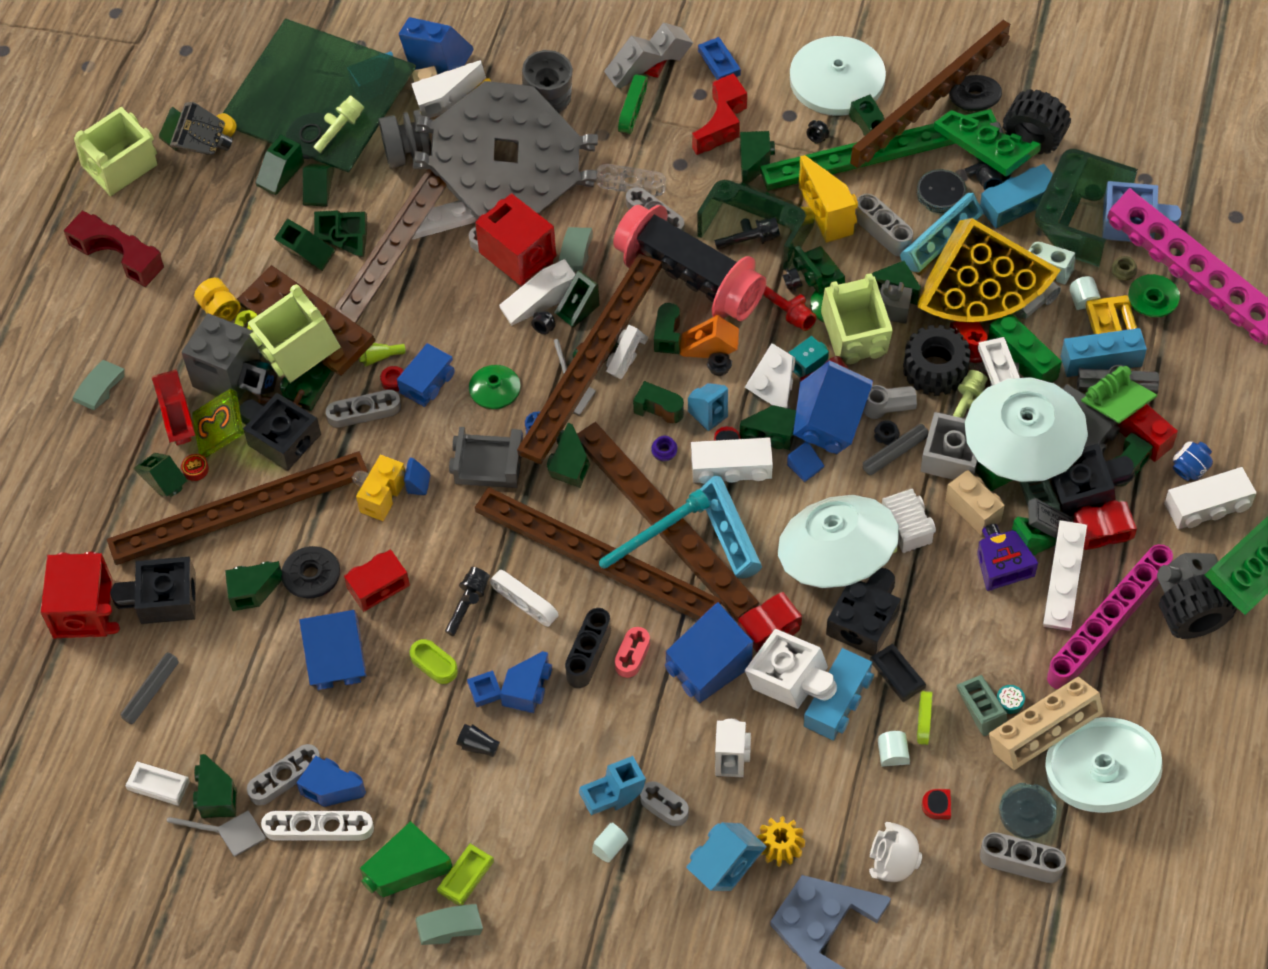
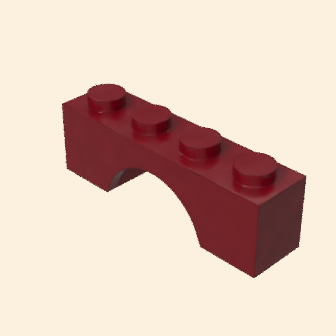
[63,210,164,288]

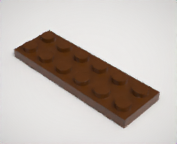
[237,265,376,376]

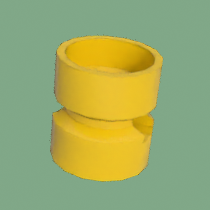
[194,277,241,322]

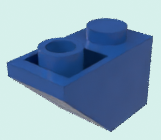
[500,651,552,713]
[297,756,366,807]

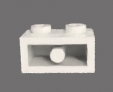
[715,719,751,777]

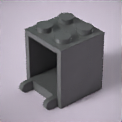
[181,313,263,404]

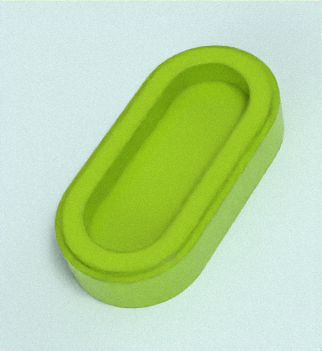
[409,639,458,684]
[917,691,932,745]

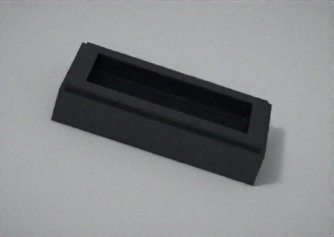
[870,643,926,702]

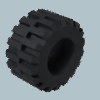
[1003,89,1071,154]
[903,325,970,396]
[1159,574,1237,639]

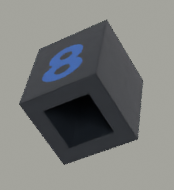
[237,360,278,395]

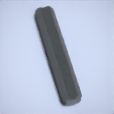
[862,424,929,475]
[120,653,179,724]

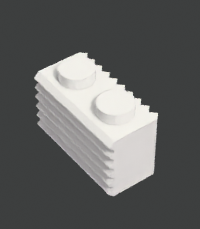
[882,489,936,553]

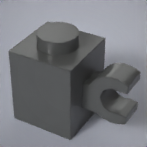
[880,280,912,324]

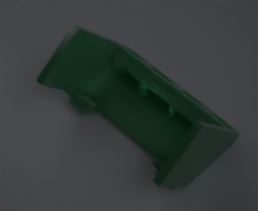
[1035,149,1138,267]
[697,180,815,271]

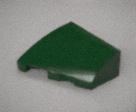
[314,210,367,257]

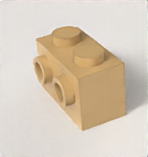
[945,470,1005,536]

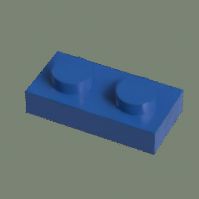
[698,37,741,80]

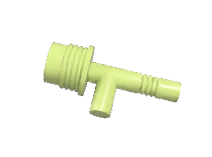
[313,96,364,153]
[953,370,988,418]

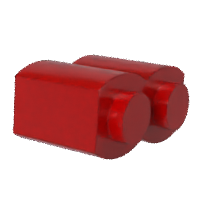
[1073,500,1137,550]
[738,592,802,652]

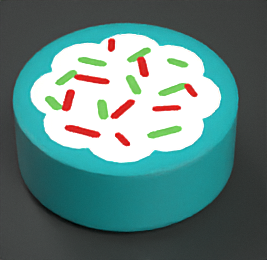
[996,685,1025,714]

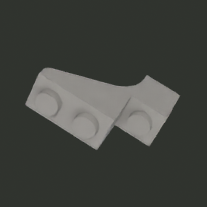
[604,22,693,88]

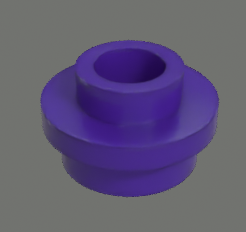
[651,436,678,461]

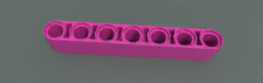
[1047,544,1173,689]

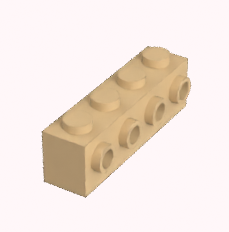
[989,677,1104,770]

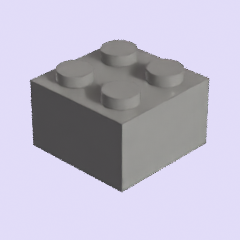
[920,412,978,480]

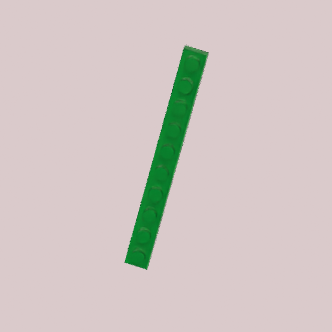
[760,109,997,191]

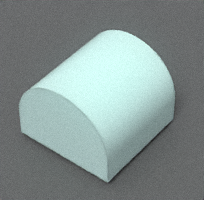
[1069,276,1101,310]
[878,731,910,767]
[592,822,628,862]

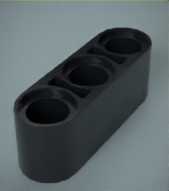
[565,608,611,688]

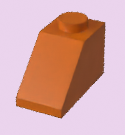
[680,315,739,358]

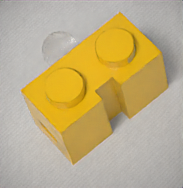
[352,454,406,521]

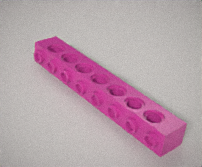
[1107,188,1268,345]

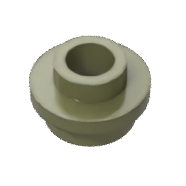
[1111,256,1137,280]

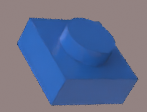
[467,670,501,708]

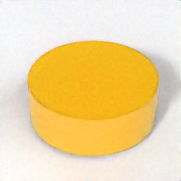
[216,113,236,137]

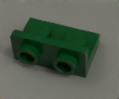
[792,245,845,294]
[280,362,335,411]

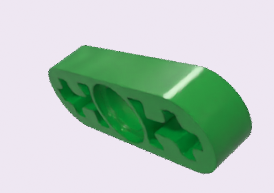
[618,74,648,134]

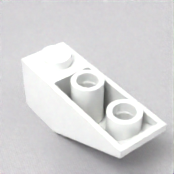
[412,60,486,118]

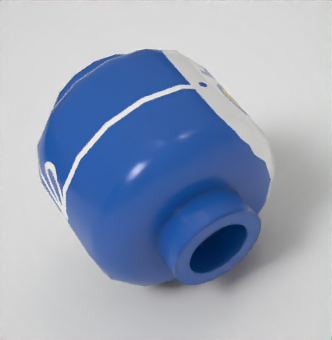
[1173,441,1213,481]

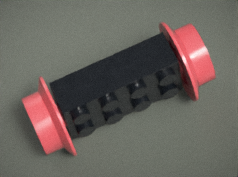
[613,205,766,321]

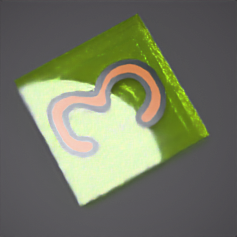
[192,388,244,458]

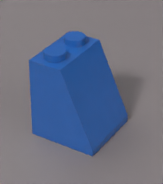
[398,17,474,75]
[793,360,873,454]
[665,602,753,703]
[299,610,367,690]

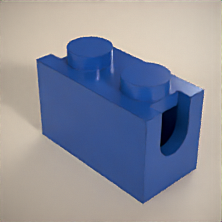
[397,343,455,407]

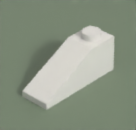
[499,259,575,326]

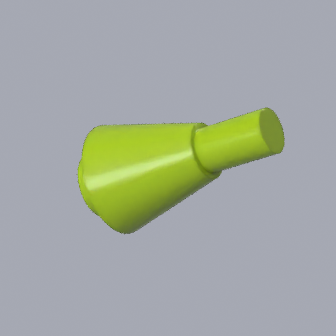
[358,343,406,367]

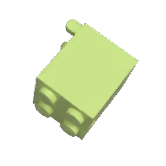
[74,107,157,197]
[821,273,893,364]
[248,284,341,383]

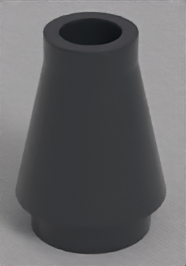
[456,724,500,757]

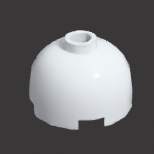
[869,822,922,882]

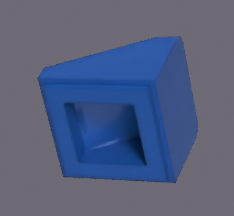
[787,442,824,482]
[404,458,431,495]

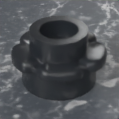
[806,120,830,143]
[782,267,803,292]
[531,311,556,335]
[707,352,732,376]
[874,420,900,445]

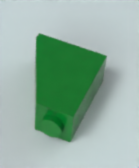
[360,821,452,898]

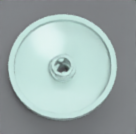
[790,36,886,116]
[1045,717,1163,813]

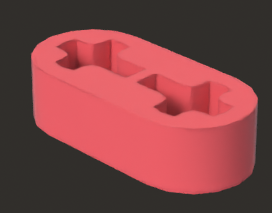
[615,627,650,678]

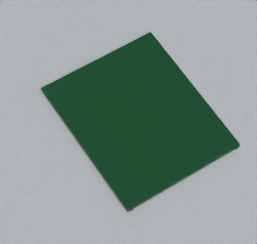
[223,18,416,173]

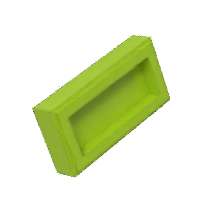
[437,843,494,906]

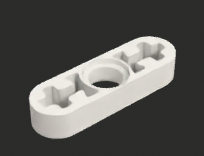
[490,570,559,627]

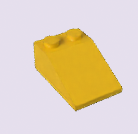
[799,155,858,243]

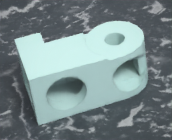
[1028,242,1075,285]

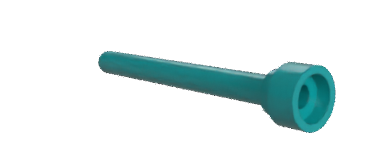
[599,489,710,569]

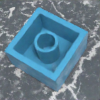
[686,822,767,891]

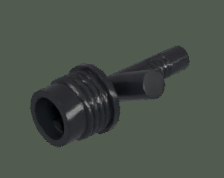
[964,157,1002,190]
[714,217,781,249]
[445,567,490,636]

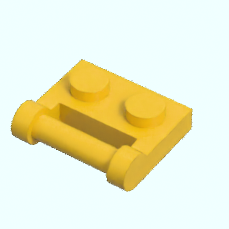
[1085,295,1137,334]

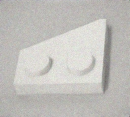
[606,325,648,379]
[745,344,795,409]

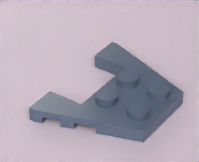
[770,875,891,969]

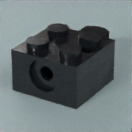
[239,393,321,471]
[1051,443,1135,516]
[110,556,196,624]
[826,568,901,656]

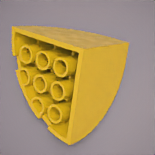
[918,218,1061,322]

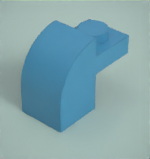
[579,756,646,816]

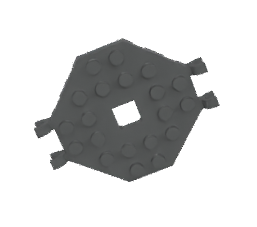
[413,81,598,220]

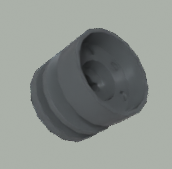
[522,50,573,113]
[378,110,431,168]

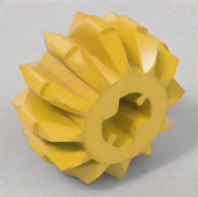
[756,816,805,867]

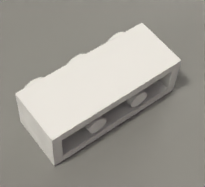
[691,438,773,484]
[1164,467,1256,530]

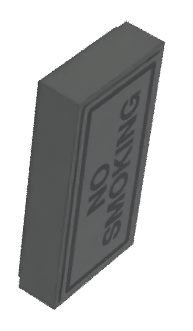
[1028,498,1072,539]

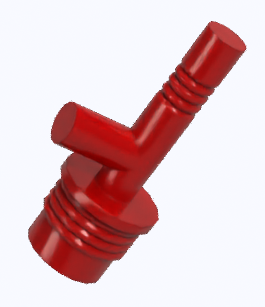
[763,286,816,331]

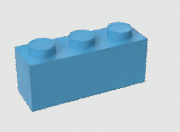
[980,164,1061,229]
[1060,328,1147,377]
[804,648,874,741]

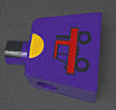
[977,524,1038,591]

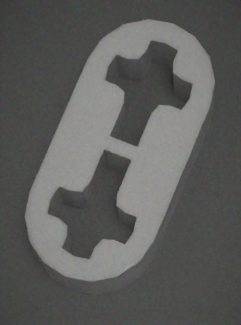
[640,781,689,826]

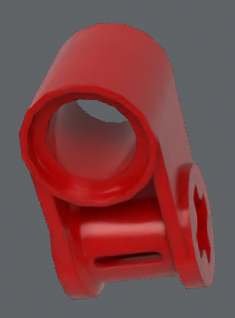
[950,321,987,363]

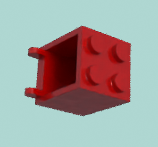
[475,193,557,287]
[40,552,120,638]

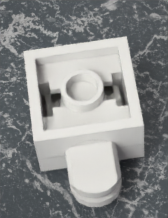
[745,629,837,709]

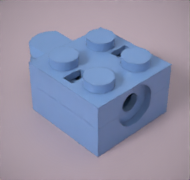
[1102,181,1182,242]

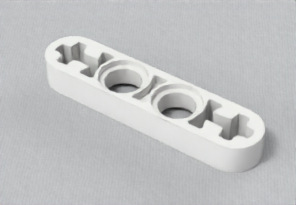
[261,811,374,841]

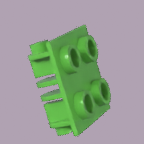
[1081,366,1157,423]

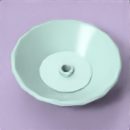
[965,378,1088,482]
[778,495,899,588]

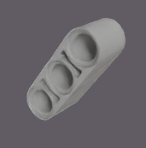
[855,194,913,257]
[980,832,1066,883]

